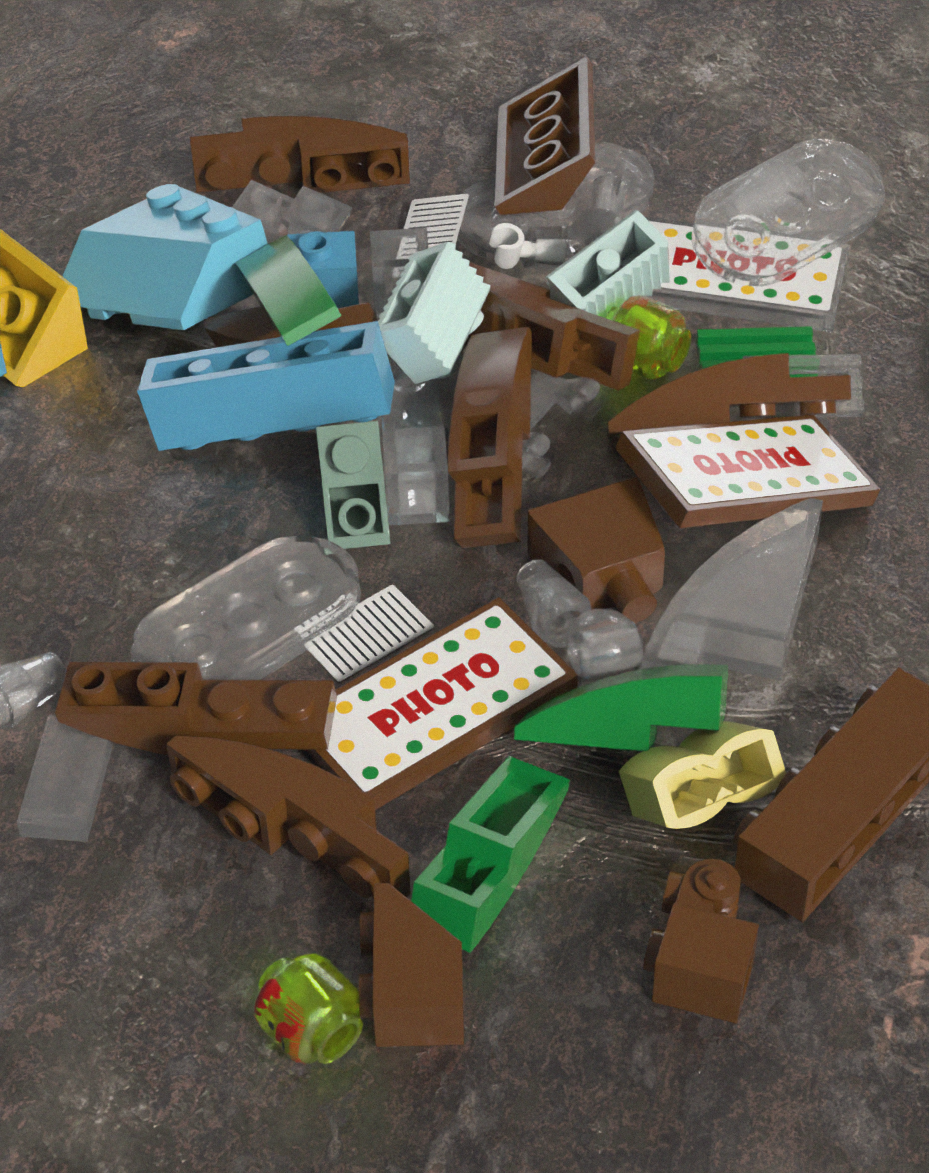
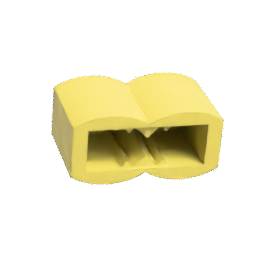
[619,721,786,829]

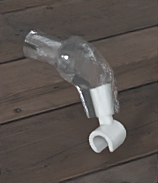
[489,174,627,271]

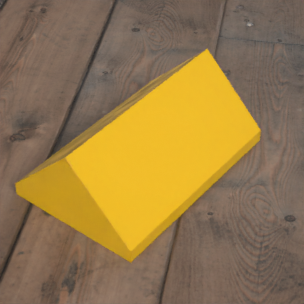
[0,229,88,387]

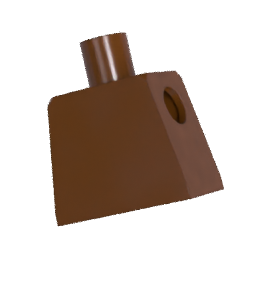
[527,477,665,623]

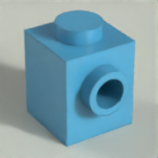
[287,231,359,308]

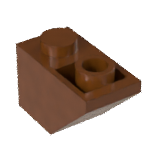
[359,883,464,1047]

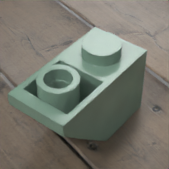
[315,421,391,551]

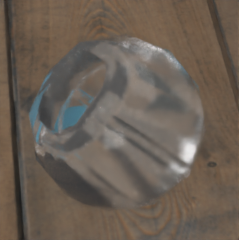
[566,609,643,685]

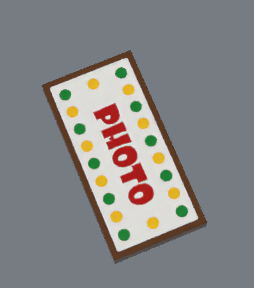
[615,415,881,528]
[304,597,578,810]

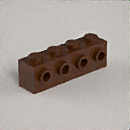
[733,667,929,923]

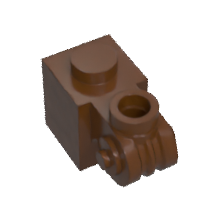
[643,859,759,1024]

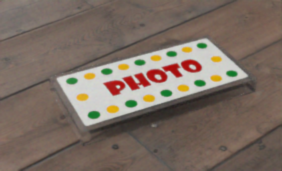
[635,216,850,332]

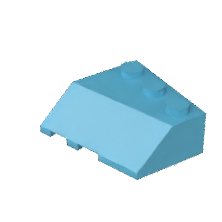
[63,184,268,330]

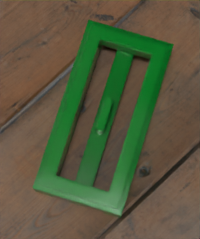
[696,326,819,377]

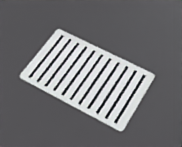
[392,194,469,271]
[298,585,434,682]

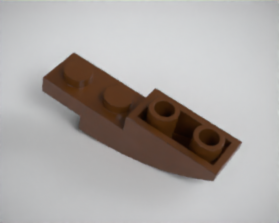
[190,116,410,195]
[468,262,640,391]
[448,327,532,548]
[607,353,851,436]
[55,662,337,755]
[166,736,411,898]

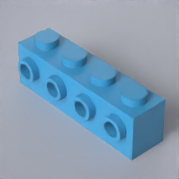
[137,321,395,451]

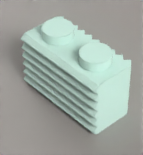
[545,210,670,322]
[378,242,490,384]

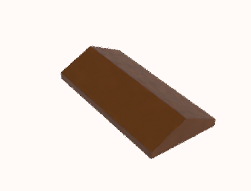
[494,56,595,215]

